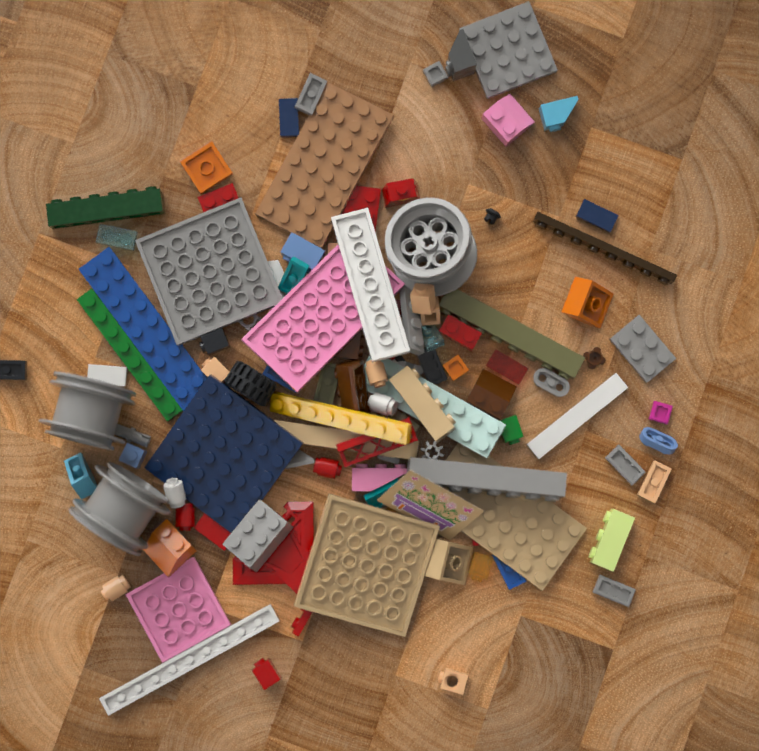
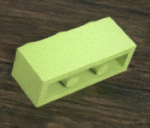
[588,509,635,572]

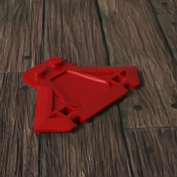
[233,501,314,594]

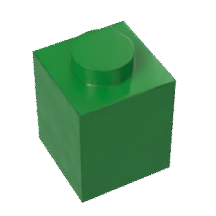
[499,415,524,445]

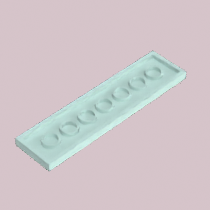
[364,355,506,459]

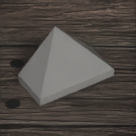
[286,449,315,469]

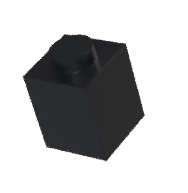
[199,328,230,356]

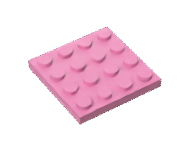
[126,556,231,663]

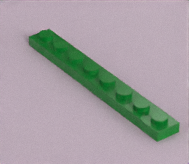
[76,288,183,422]

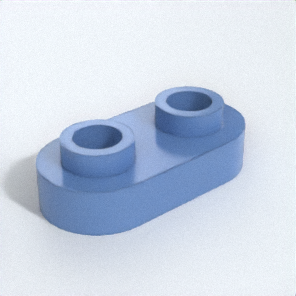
[639,427,678,455]

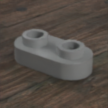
[533,368,570,397]

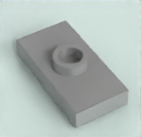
[605,445,646,486]
[592,574,636,607]

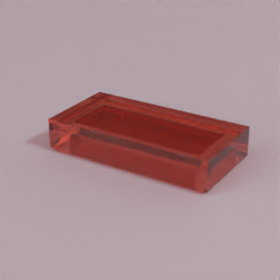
[486,349,529,385]

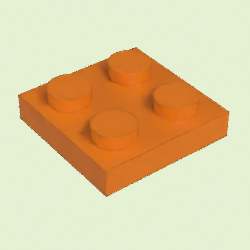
[180,142,233,195]

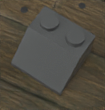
[445,29,477,82]

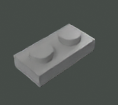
[294,73,327,116]

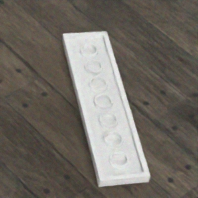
[331,208,410,363]

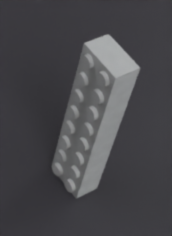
[407,457,567,502]

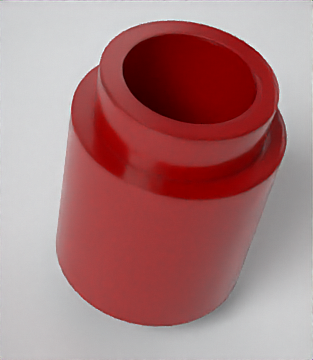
[313,457,342,479]
[175,503,195,531]

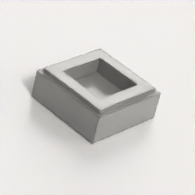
[423,61,448,87]

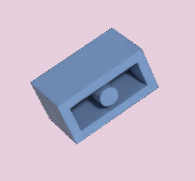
[281,232,325,273]

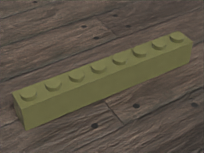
[439,289,585,380]

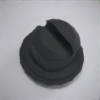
[484,208,501,225]

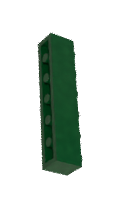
[46,186,165,229]

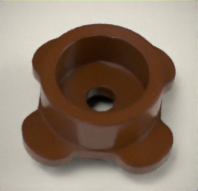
[583,347,606,369]

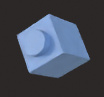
[119,443,147,469]

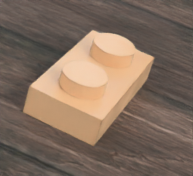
[637,460,672,503]

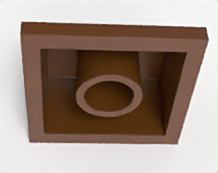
[466,369,517,420]

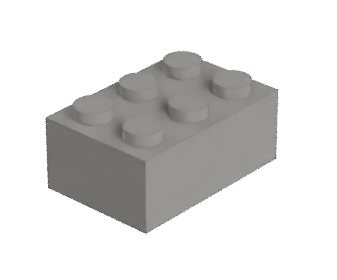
[223,499,294,572]

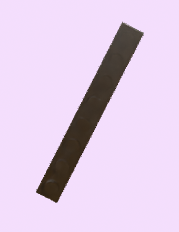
[533,211,677,285]

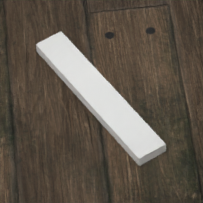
[526,373,628,459]

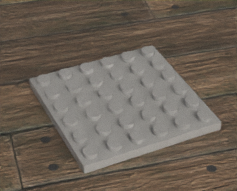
[135,198,283,346]

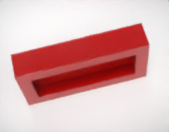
[194,513,231,551]

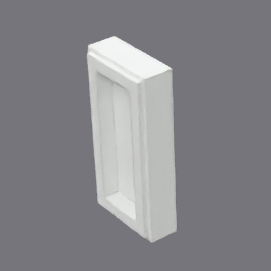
[87,364,128,387]

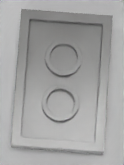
[609,315,676,383]

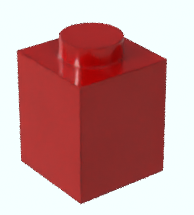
[252,658,282,690]

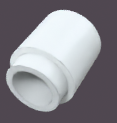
[368,392,398,416]
[163,478,186,508]

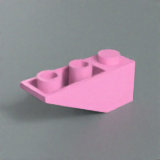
[352,464,407,491]

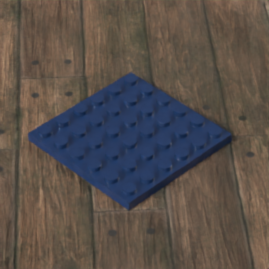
[144,374,304,533]

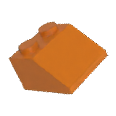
[561,277,614,329]
[143,519,197,578]

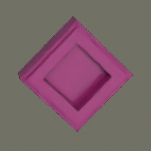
[648,401,673,425]

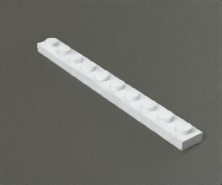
[99,604,280,716]

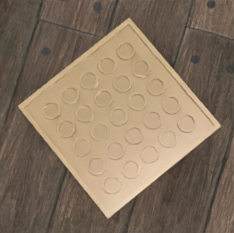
[294,494,440,637]

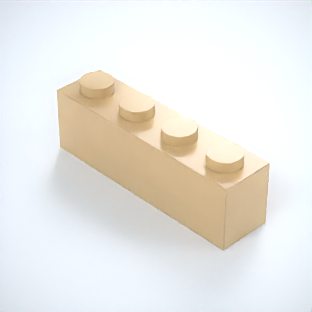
[389,365,456,443]

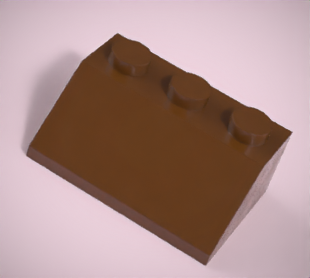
[334,360,371,414]

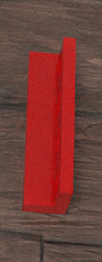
[336,418,418,467]

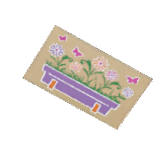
[377,470,484,540]

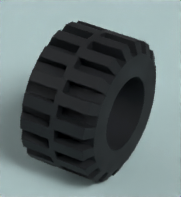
[224,361,277,406]

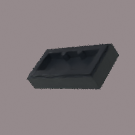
[416,344,448,385]

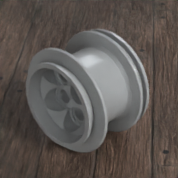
[385,198,477,296]
[39,371,137,450]
[69,462,170,556]

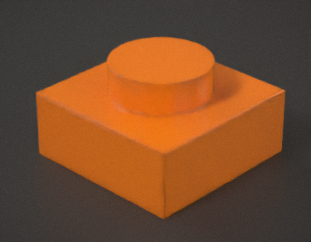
[442,355,469,381]

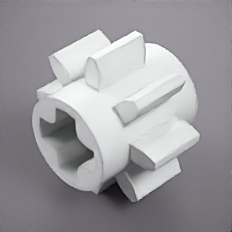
[420,441,444,460]

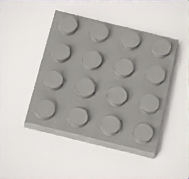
[459,1,557,99]

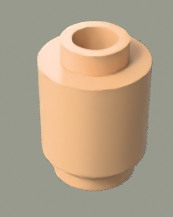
[365,360,388,388]
[101,575,131,602]

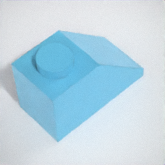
[539,96,578,132]
[64,452,97,499]

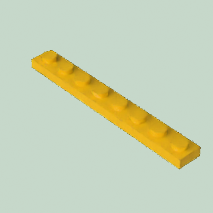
[270,391,411,445]

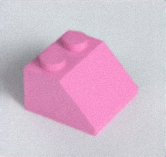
[481,94,535,147]

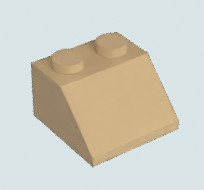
[425,539,474,585]

